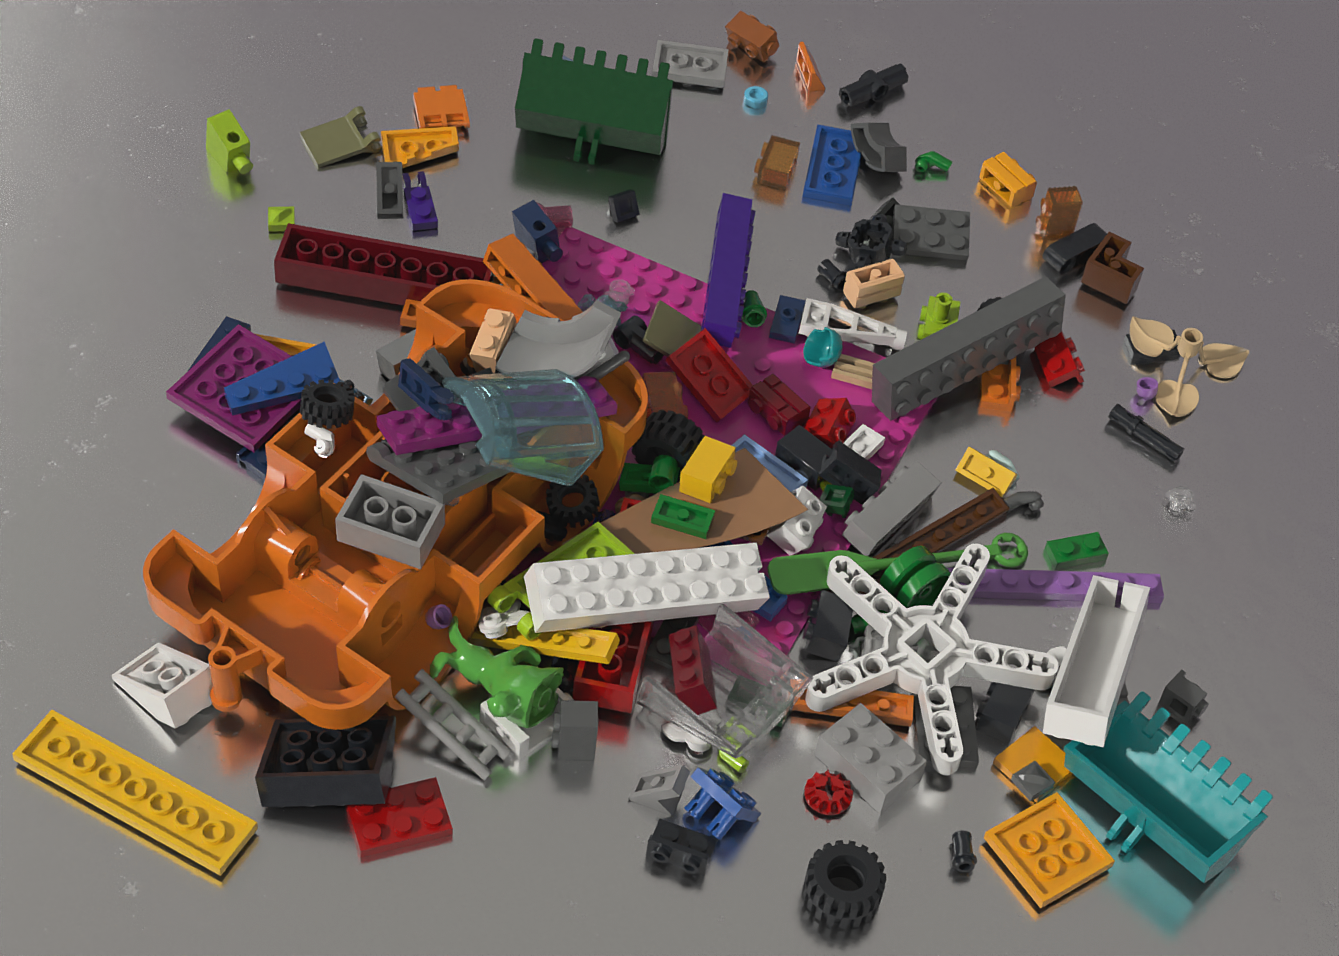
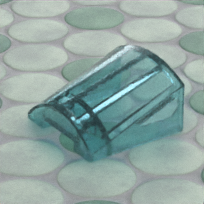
[442,369,604,486]

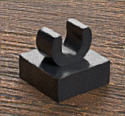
[608,189,640,222]

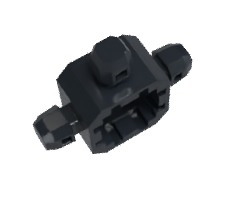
[835,213,907,269]

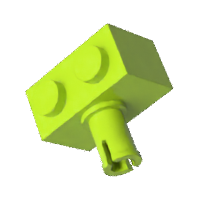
[916,293,960,340]

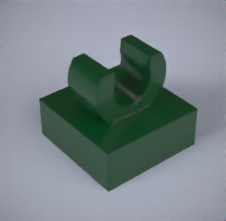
[819,484,855,519]

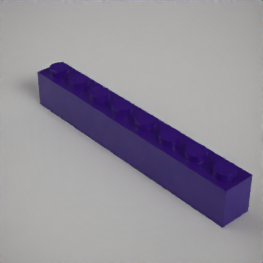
[701,193,756,348]

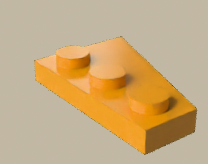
[381,126,459,168]

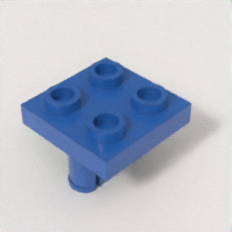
[684,767,762,840]

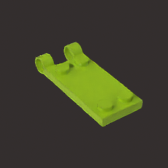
[488,522,635,640]

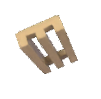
[831,354,875,389]

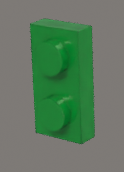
[651,494,715,539]
[1045,532,1109,570]

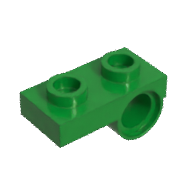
[619,455,680,494]

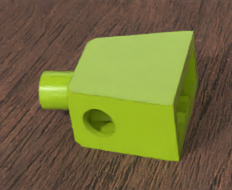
[206,109,253,174]

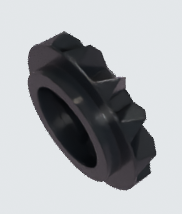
[536,511,567,541]

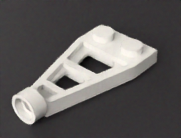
[798,298,907,351]

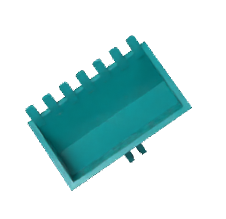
[1064,691,1273,883]

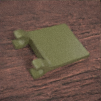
[300,106,382,168]
[643,300,702,357]

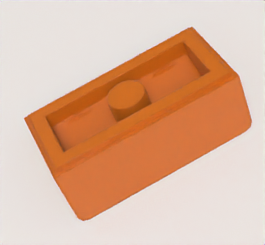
[796,42,826,92]

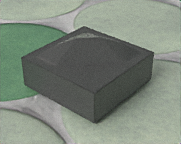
[1011,761,1055,802]

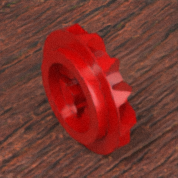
[804,770,854,815]

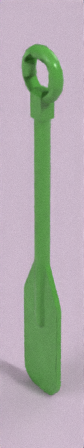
[767,532,1028,595]

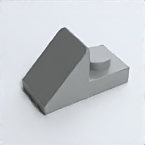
[628,764,690,815]

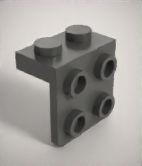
[382,347,468,411]

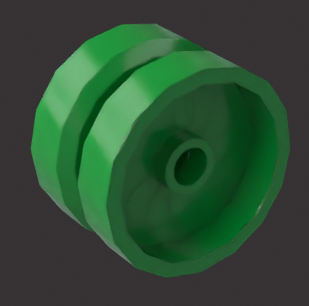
[879,545,951,608]

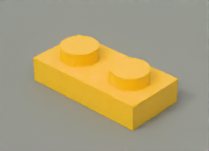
[955,447,1018,498]

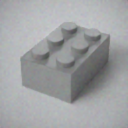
[335,474,445,569]
[815,703,927,814]

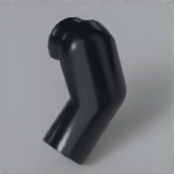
[551,656,575,693]

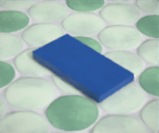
[802,124,861,206]

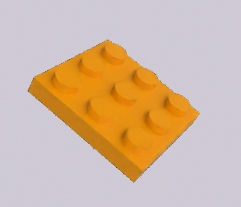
[984,792,1115,908]

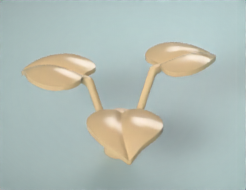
[1130,316,1249,417]

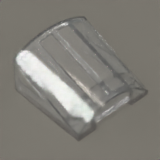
[637,604,813,759]

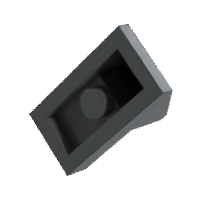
[376,162,403,214]

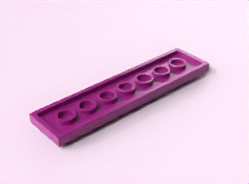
[377,376,617,455]

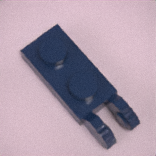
[398,358,454,421]

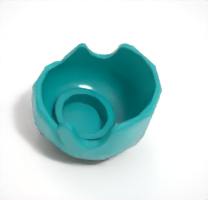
[803,327,843,368]

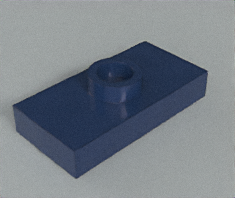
[769,295,806,344]

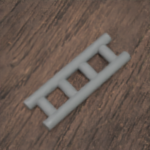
[394,669,512,781]

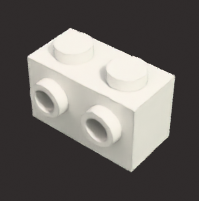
[767,486,827,556]

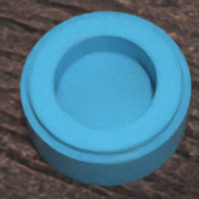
[744,86,768,109]

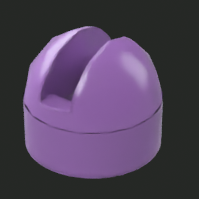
[1136,377,1158,401]
[425,604,452,629]

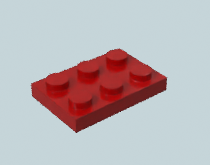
[665,328,753,423]
[345,777,453,858]

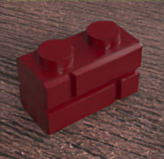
[748,374,811,436]

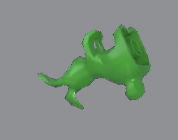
[430,615,564,728]

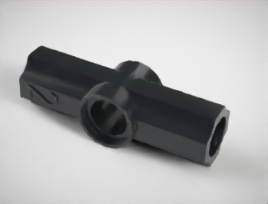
[839,63,909,108]

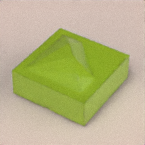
[268,206,295,232]

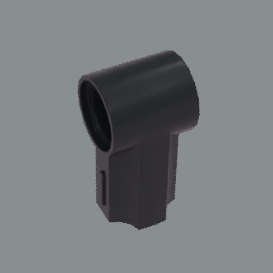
[612,315,664,364]

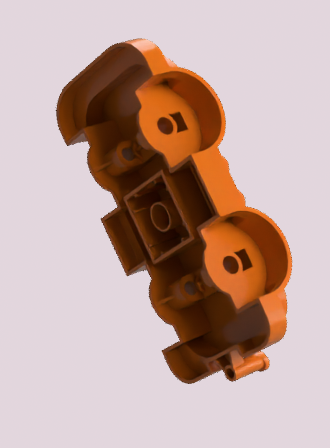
[143,279,648,730]

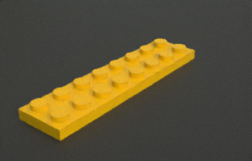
[12,710,258,876]

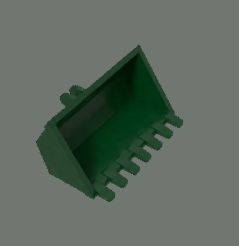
[515,38,673,165]

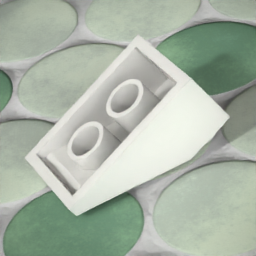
[111,642,213,729]

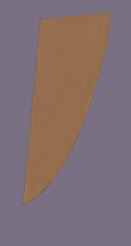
[562,448,808,554]

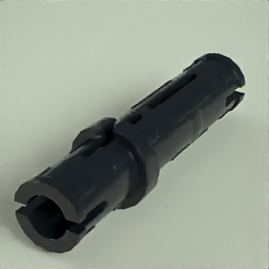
[1108,404,1185,463]

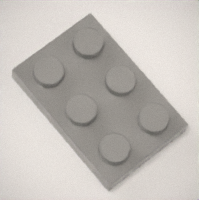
[652,40,729,88]

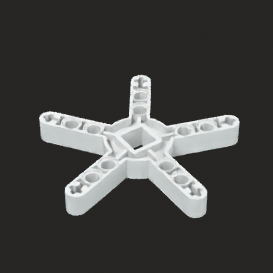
[805,543,1059,775]

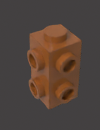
[725,11,779,62]

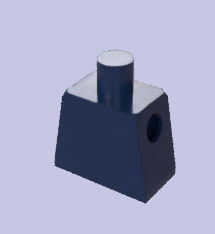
[512,200,563,264]

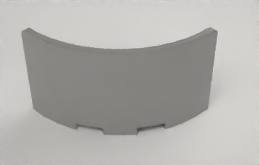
[495,299,621,382]

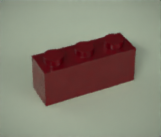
[669,625,717,718]

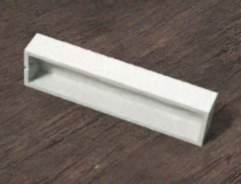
[524,543,770,633]
[1043,575,1150,747]

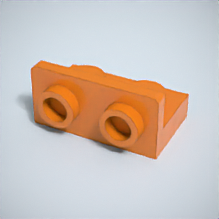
[980,357,1021,412]

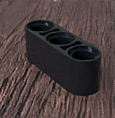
[1042,223,1107,275]

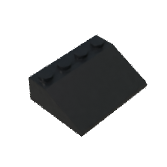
[255,715,396,808]

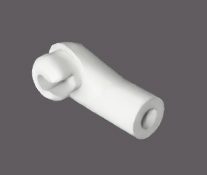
[304,423,335,457]

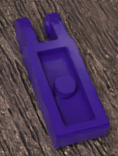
[402,171,438,231]

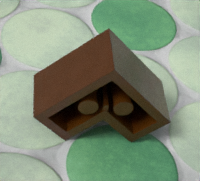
[1081,232,1144,304]

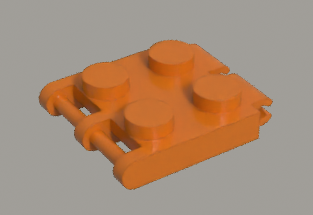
[413,85,470,129]

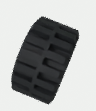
[631,410,705,482]
[803,840,886,929]

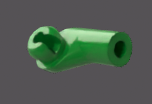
[915,151,952,173]

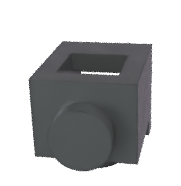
[1159,669,1209,723]

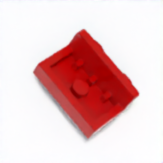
[1034,332,1085,387]
[804,398,856,449]

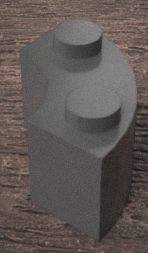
[851,123,907,172]

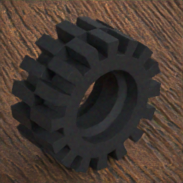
[300,379,355,429]
[546,472,600,528]

